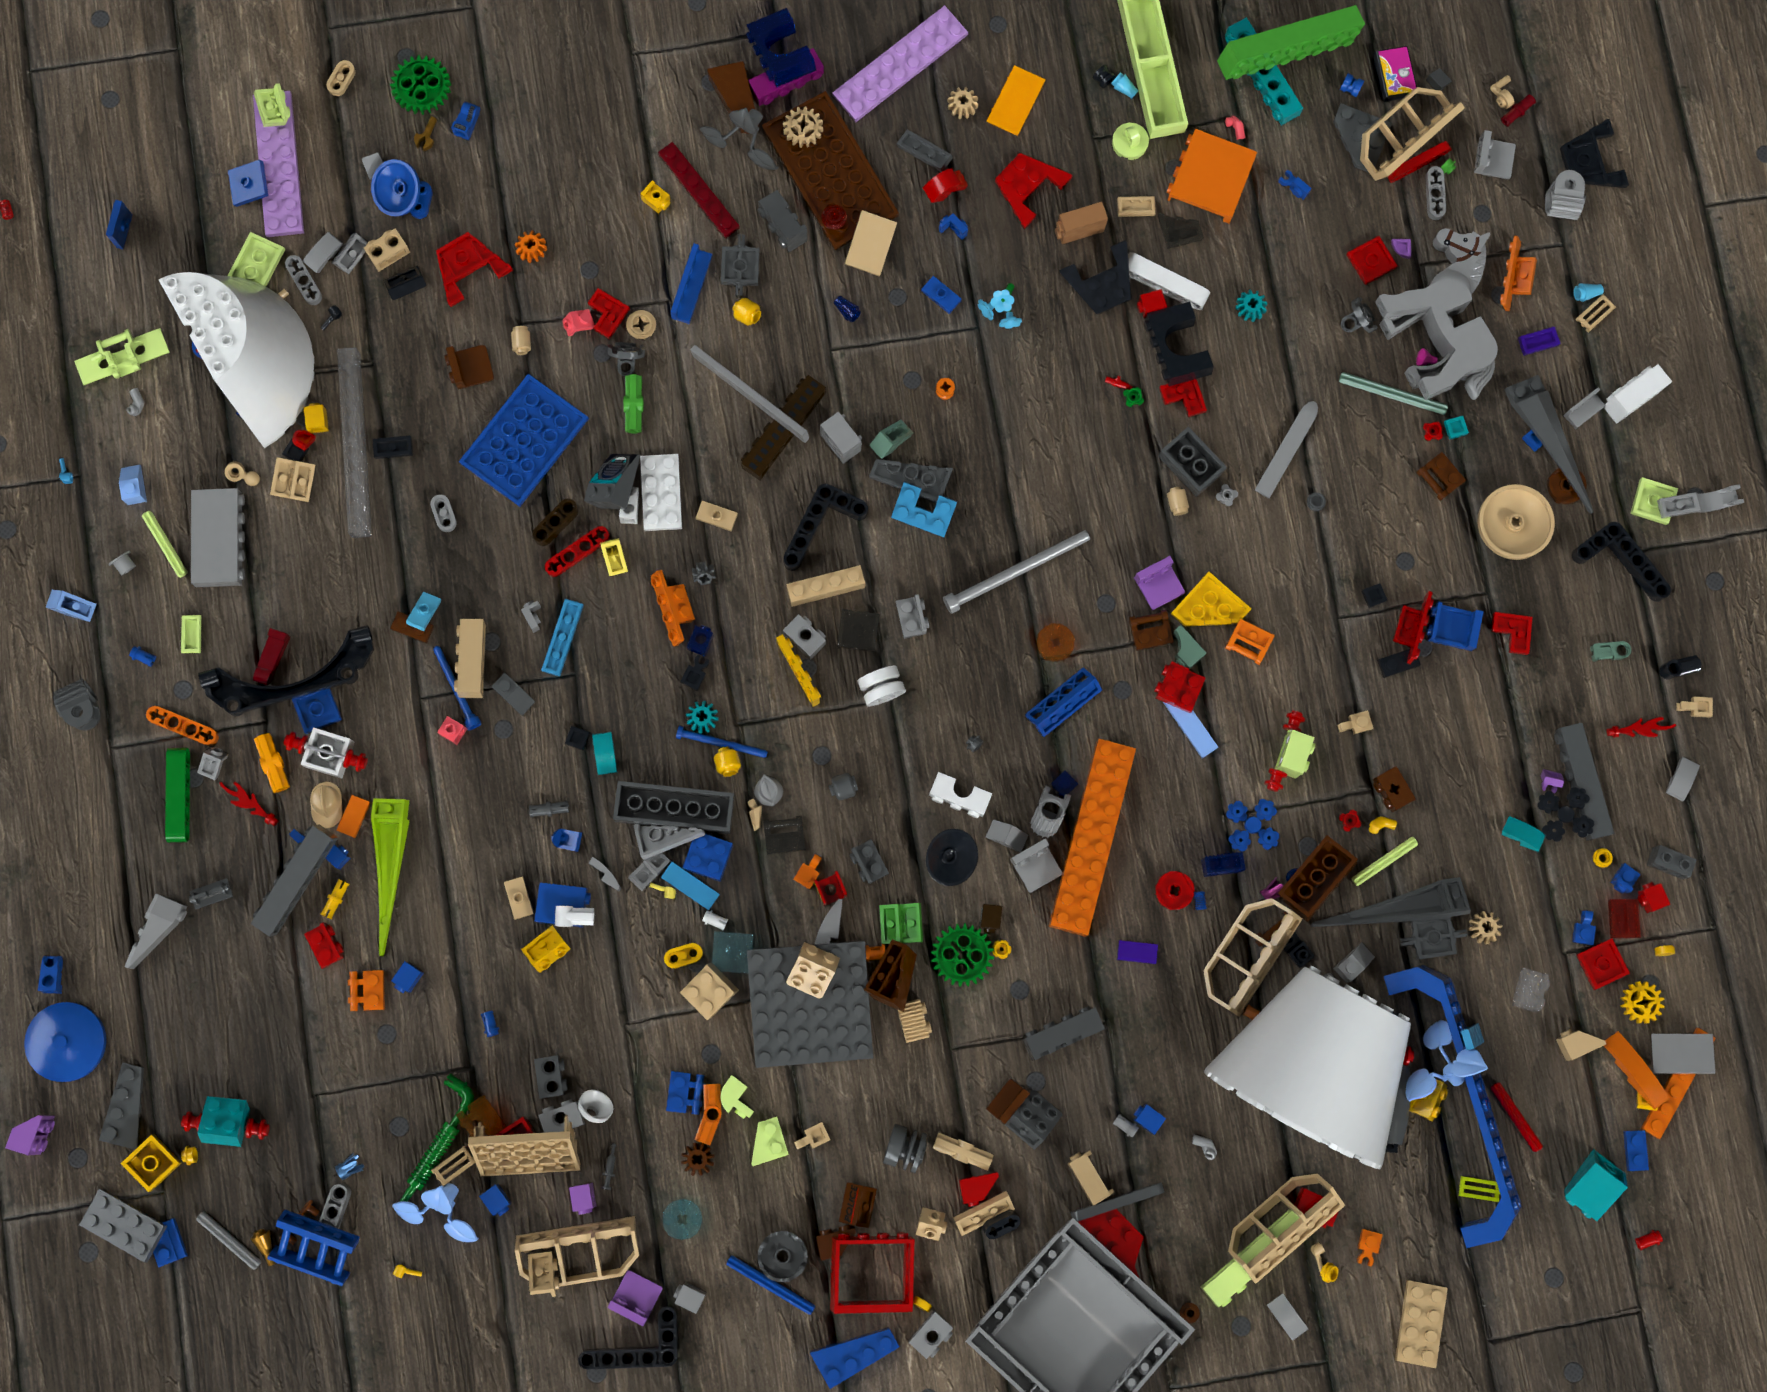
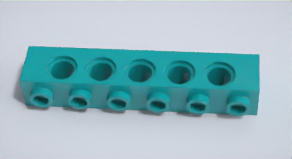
[1225,17,1303,125]

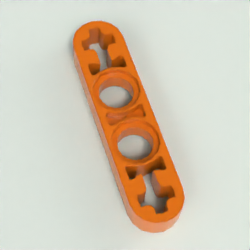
[146,706,219,746]

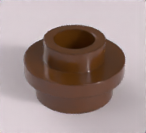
[1180,1303,1200,1323]

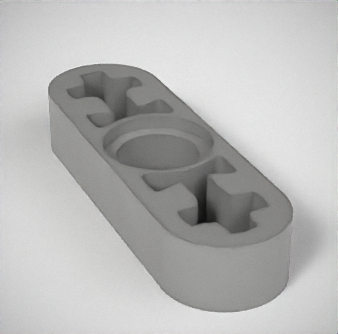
[1425,166,1446,220]
[285,255,322,305]

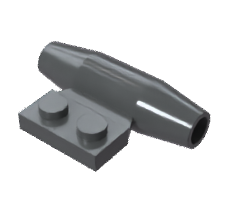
[1387,1065,1410,1145]

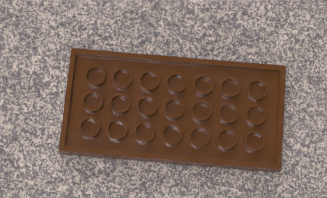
[762,91,899,251]

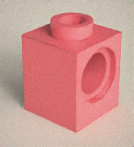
[437,716,467,745]

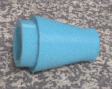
[1111,72,1139,99]
[1574,283,1604,302]

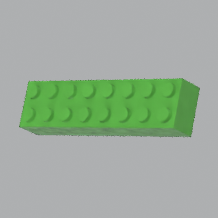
[1217,5,1365,80]

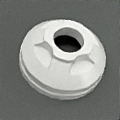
[578,1090,613,1123]

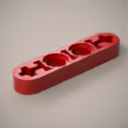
[1387,141,1452,183]
[545,526,610,577]

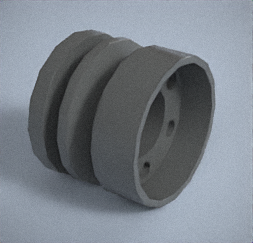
[883,1124,927,1173]

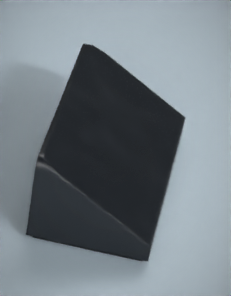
[383,265,426,300]

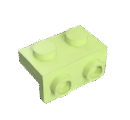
[254,83,290,127]

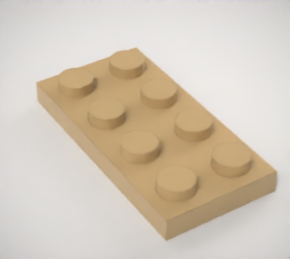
[1395,1280,1448,1368]

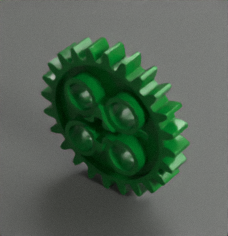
[390,55,451,115]
[931,923,994,987]

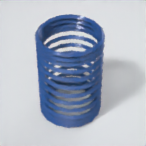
[1194,891,1207,910]

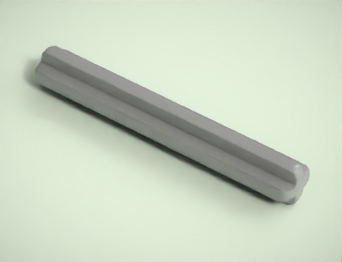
[196,1212,261,1270]

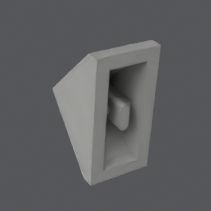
[985,820,1028,853]

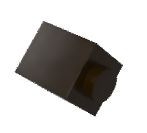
[980,904,1002,933]

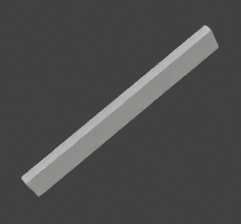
[690,345,809,443]

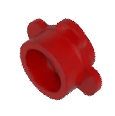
[1423,422,1443,441]
[1339,810,1361,832]

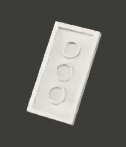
[640,454,682,531]

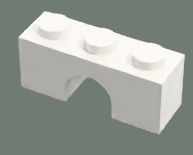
[929,772,992,818]

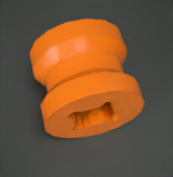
[936,378,955,400]

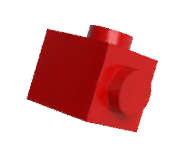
[1137,289,1167,319]
[1638,882,1671,913]

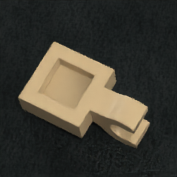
[1676,697,1713,718]
[1337,710,1374,734]
[794,1122,830,1149]

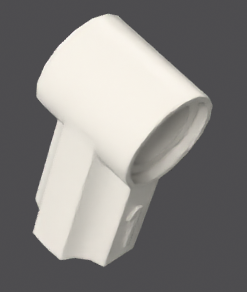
[555,906,595,927]

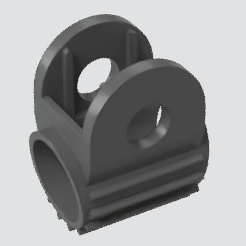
[53,679,101,731]

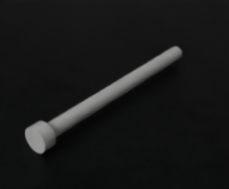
[943,530,1090,614]

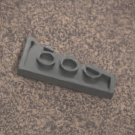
[99,1063,144,1150]

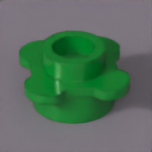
[1123,387,1144,407]

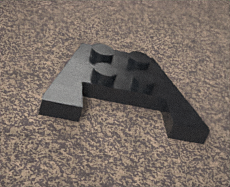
[1560,119,1629,188]
[1059,240,1132,315]

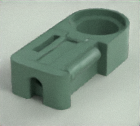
[1590,641,1631,662]

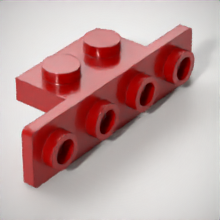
[1393,591,1434,664]

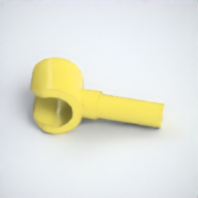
[649,882,676,899]

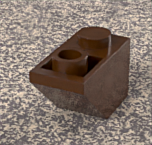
[816,1225,856,1261]

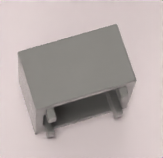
[820,412,862,464]

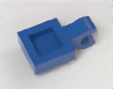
[1278,170,1312,200]
[1572,910,1596,946]

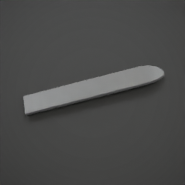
[1255,401,1318,498]

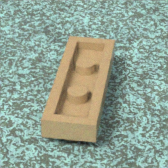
[953,1191,1015,1236]

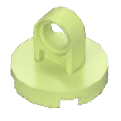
[1112,122,1149,160]

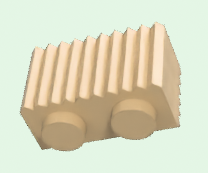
[898,999,932,1043]

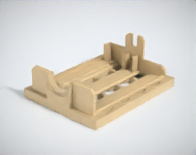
[468,1115,580,1177]

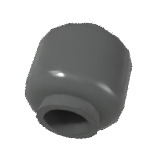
[829,773,858,801]

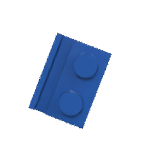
[153,1218,188,1268]

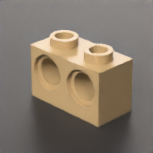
[364,228,410,272]

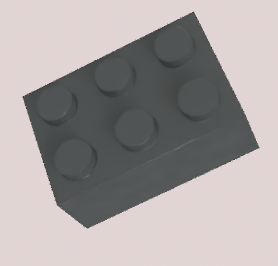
[1158,426,1227,497]

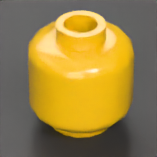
[733,298,761,326]
[714,747,741,777]

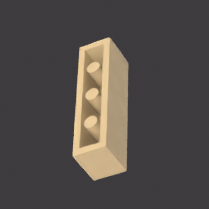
[786,565,865,607]
[454,619,486,698]

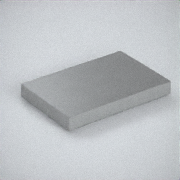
[1651,1034,1715,1074]

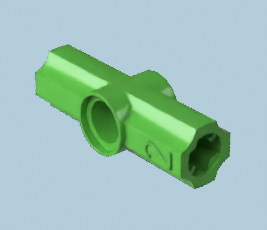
[623,374,644,434]

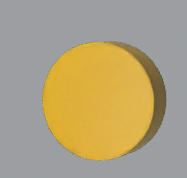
[1654,945,1675,956]
[913,1296,932,1313]

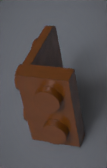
[444,345,494,390]

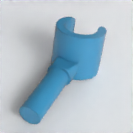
[59,458,73,484]

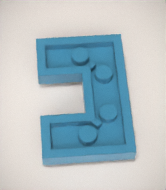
[891,482,958,537]

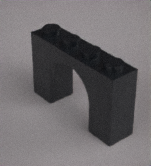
[1144,302,1214,386]

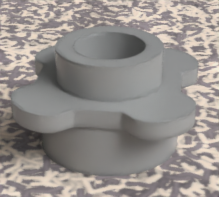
[1216,484,1238,507]

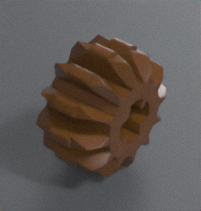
[681,1142,715,1176]

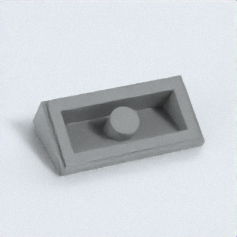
[331,233,368,274]

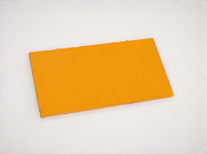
[986,65,1046,136]

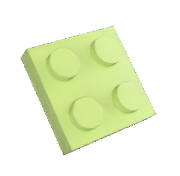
[1630,477,1678,525]

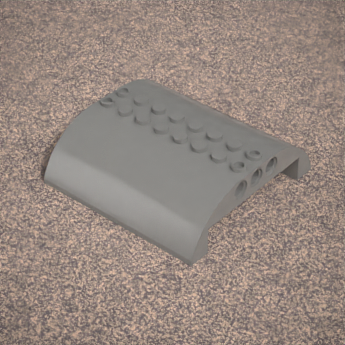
[965,1218,1195,1392]

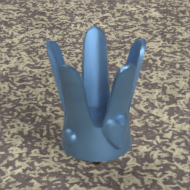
[334,1152,364,1180]

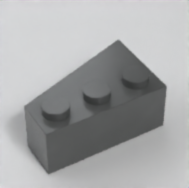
[757,190,807,252]

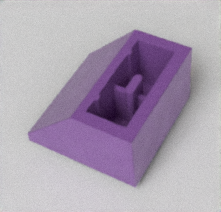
[5,1115,55,1155]

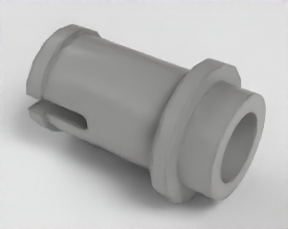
[1113,1114,1139,1137]

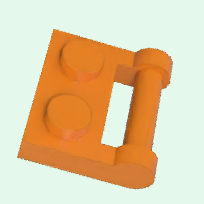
[1225,618,1275,665]

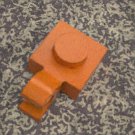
[793,854,822,890]

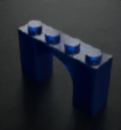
[746,8,817,87]

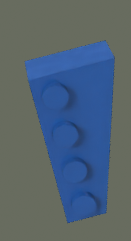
[810,1327,900,1389]

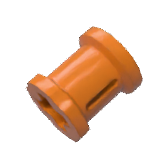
[865,944,885,962]

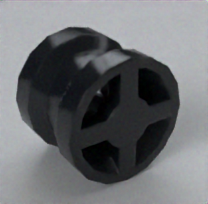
[1092,65,1116,88]

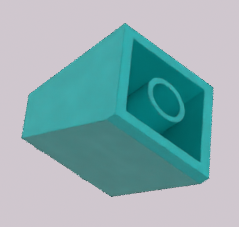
[1564,1149,1628,1221]

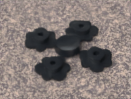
[1537,787,1594,842]

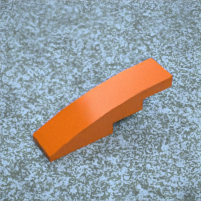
[1604,1031,1670,1110]

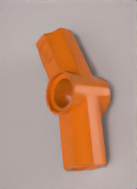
[694,1084,722,1145]

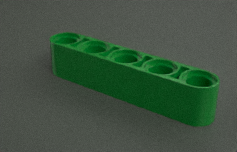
[165,748,190,843]

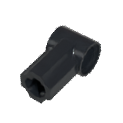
[1659,655,1702,680]

